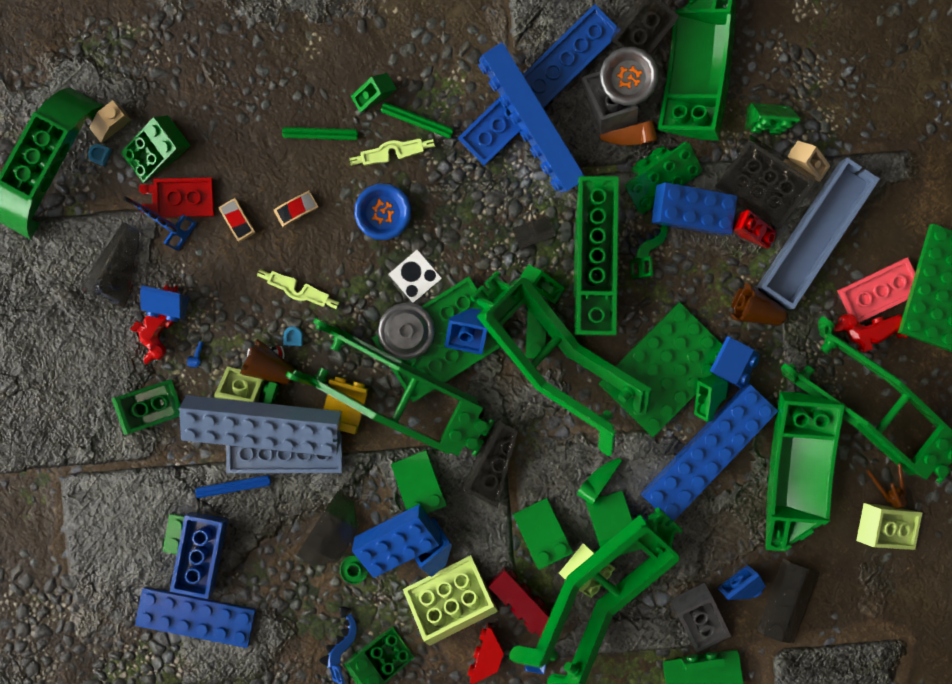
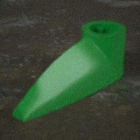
[577,458,622,505]

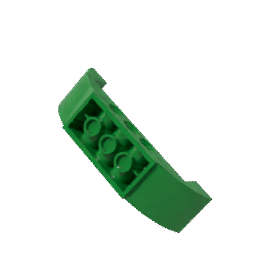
[0,87,104,240]

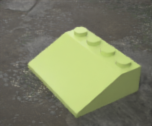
[403,555,498,646]

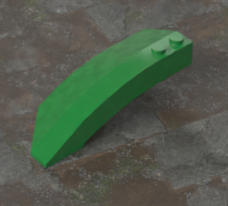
[658,0,736,141]
[765,391,845,551]

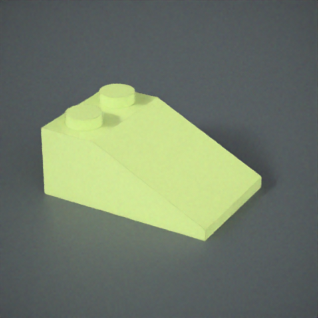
[857,503,922,550]

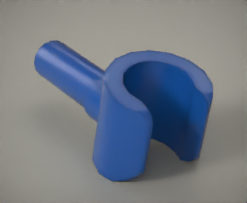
[187,341,204,367]

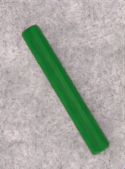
[381,102,453,138]
[282,127,358,140]

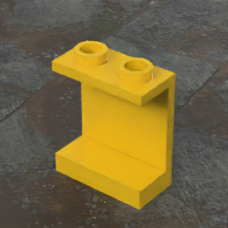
[324,377,368,434]

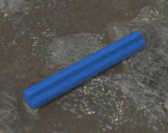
[195,475,271,498]

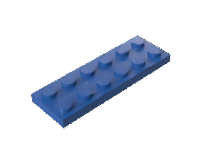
[135,587,256,648]

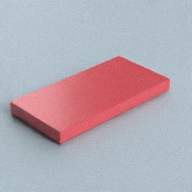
[837,257,915,323]

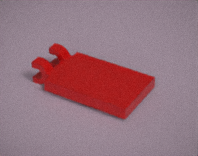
[139,177,214,218]

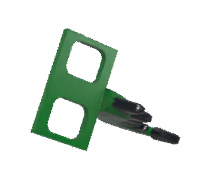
[629,224,668,279]

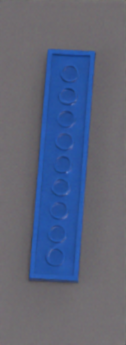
[458,4,622,166]

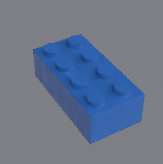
[651,183,737,236]
[352,504,440,578]
[170,512,228,599]

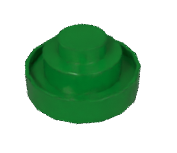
[340,555,368,584]

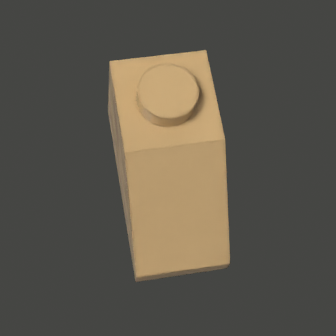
[89,100,132,143]
[787,141,830,182]

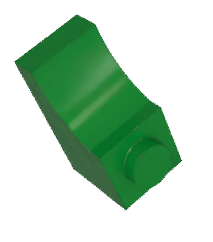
[520,264,565,304]
[694,375,728,422]

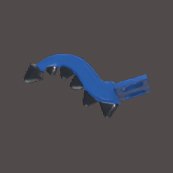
[123,196,197,251]
[319,606,357,684]

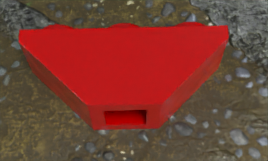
[733,210,776,249]
[467,623,504,684]

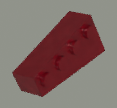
[488,567,552,638]

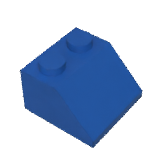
[140,285,189,322]
[710,336,760,389]

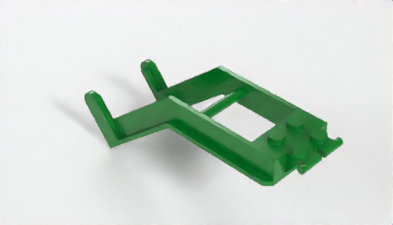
[470,271,652,456]
[781,316,952,484]
[286,318,494,457]
[509,507,683,684]

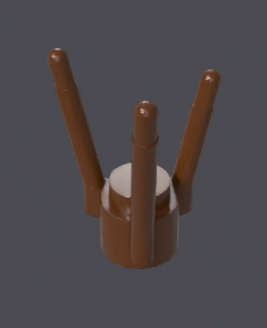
[867,463,907,508]

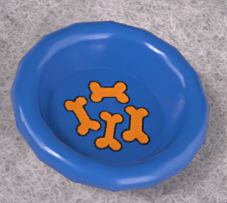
[354,183,411,240]

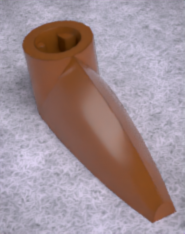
[600,121,657,145]

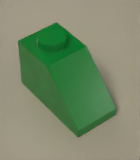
[351,73,396,113]

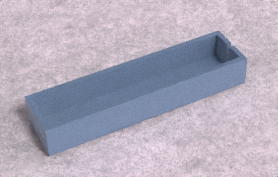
[756,157,880,310]
[179,395,341,457]

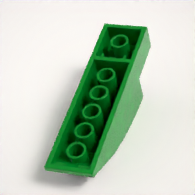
[573,176,619,335]

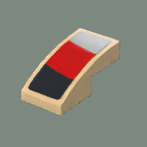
[273,191,318,227]
[218,198,256,243]

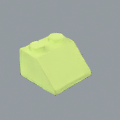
[215,367,264,403]

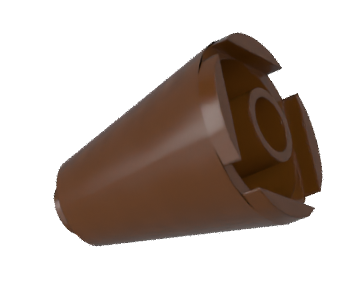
[730,283,787,326]
[240,339,295,385]

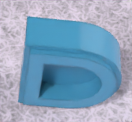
[88,144,112,167]
[283,327,304,346]

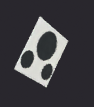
[389,250,442,303]

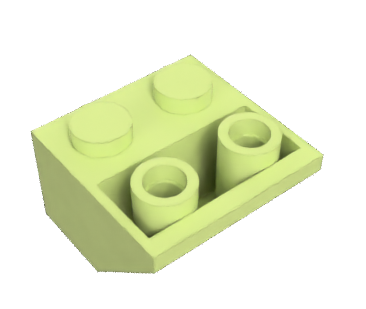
[559,544,615,598]

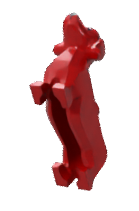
[130,285,178,365]
[834,314,908,353]

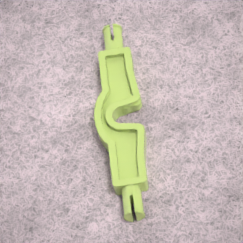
[349,139,435,166]
[257,269,340,309]

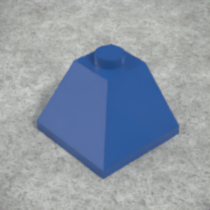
[445,308,487,355]
[414,518,452,577]
[717,565,766,600]

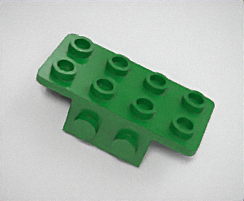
[625,142,702,214]
[663,650,743,684]

